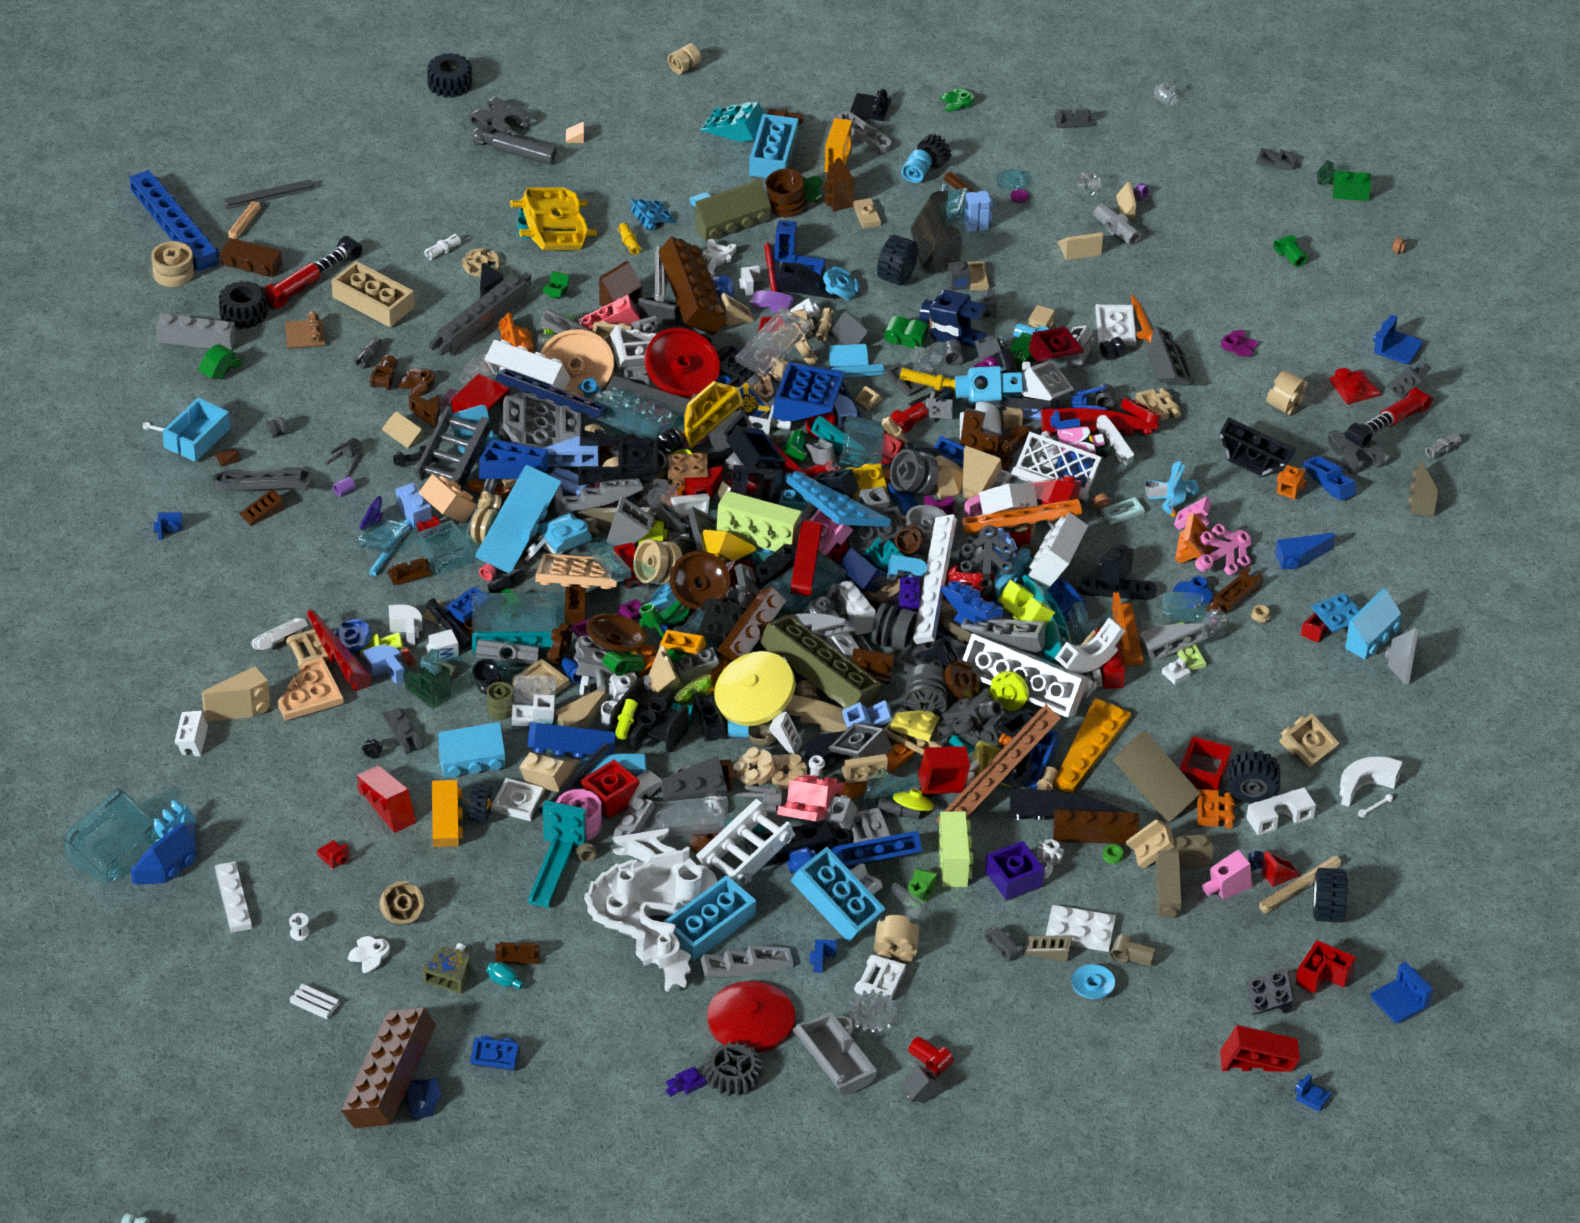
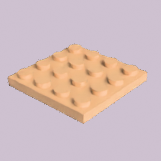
[535,553,621,589]

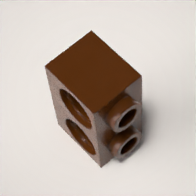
[564,584,586,626]

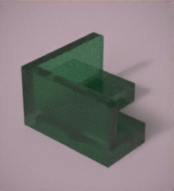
[404,667,451,709]

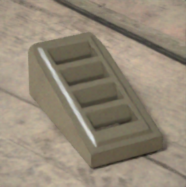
[1025,936,1072,962]

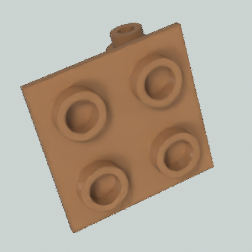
[285,311,325,348]
[668,453,708,488]

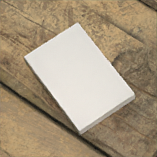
[1095,304,1137,346]

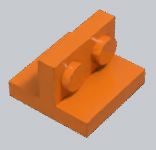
[1175,512,1215,563]

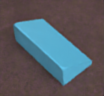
[829,344,868,368]

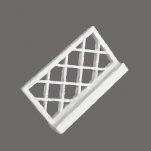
[1011,432,1102,502]

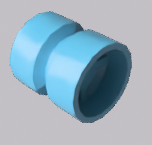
[901,149,932,183]

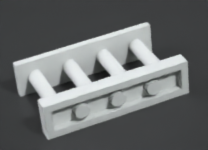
[696,799,795,887]

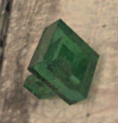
[1317,160,1336,186]

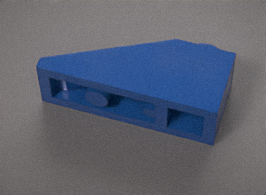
[1275,533,1335,570]
[1024,730,1061,789]

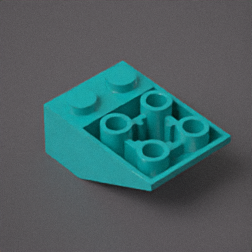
[700,102,765,142]

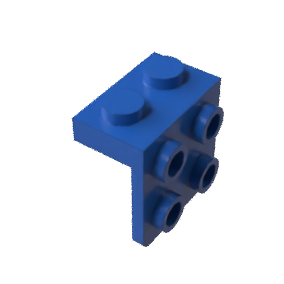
[1373,315,1422,365]
[1371,962,1433,1023]

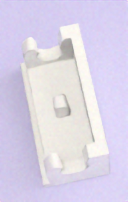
[175,711,208,756]

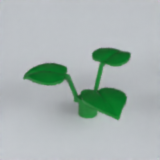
[617,601,690,663]

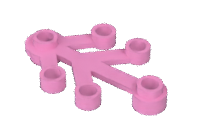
[1195,524,1252,576]

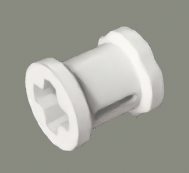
[289,913,310,941]

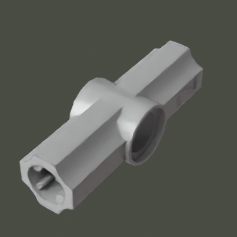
[1093,203,1141,246]
[476,639,539,664]

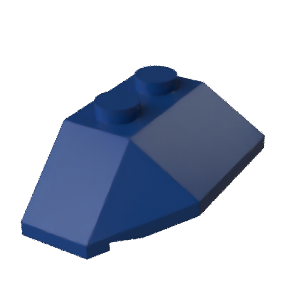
[131,821,196,885]

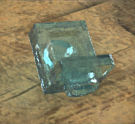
[419,648,442,683]

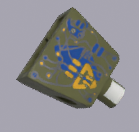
[423,943,471,994]

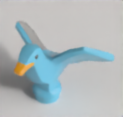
[1145,461,1199,517]

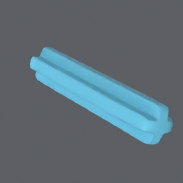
[831,364,885,378]

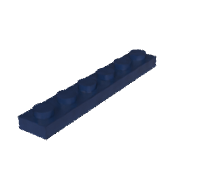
[496,369,608,419]

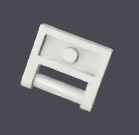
[854,955,906,1001]

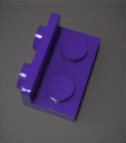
[899,577,920,611]

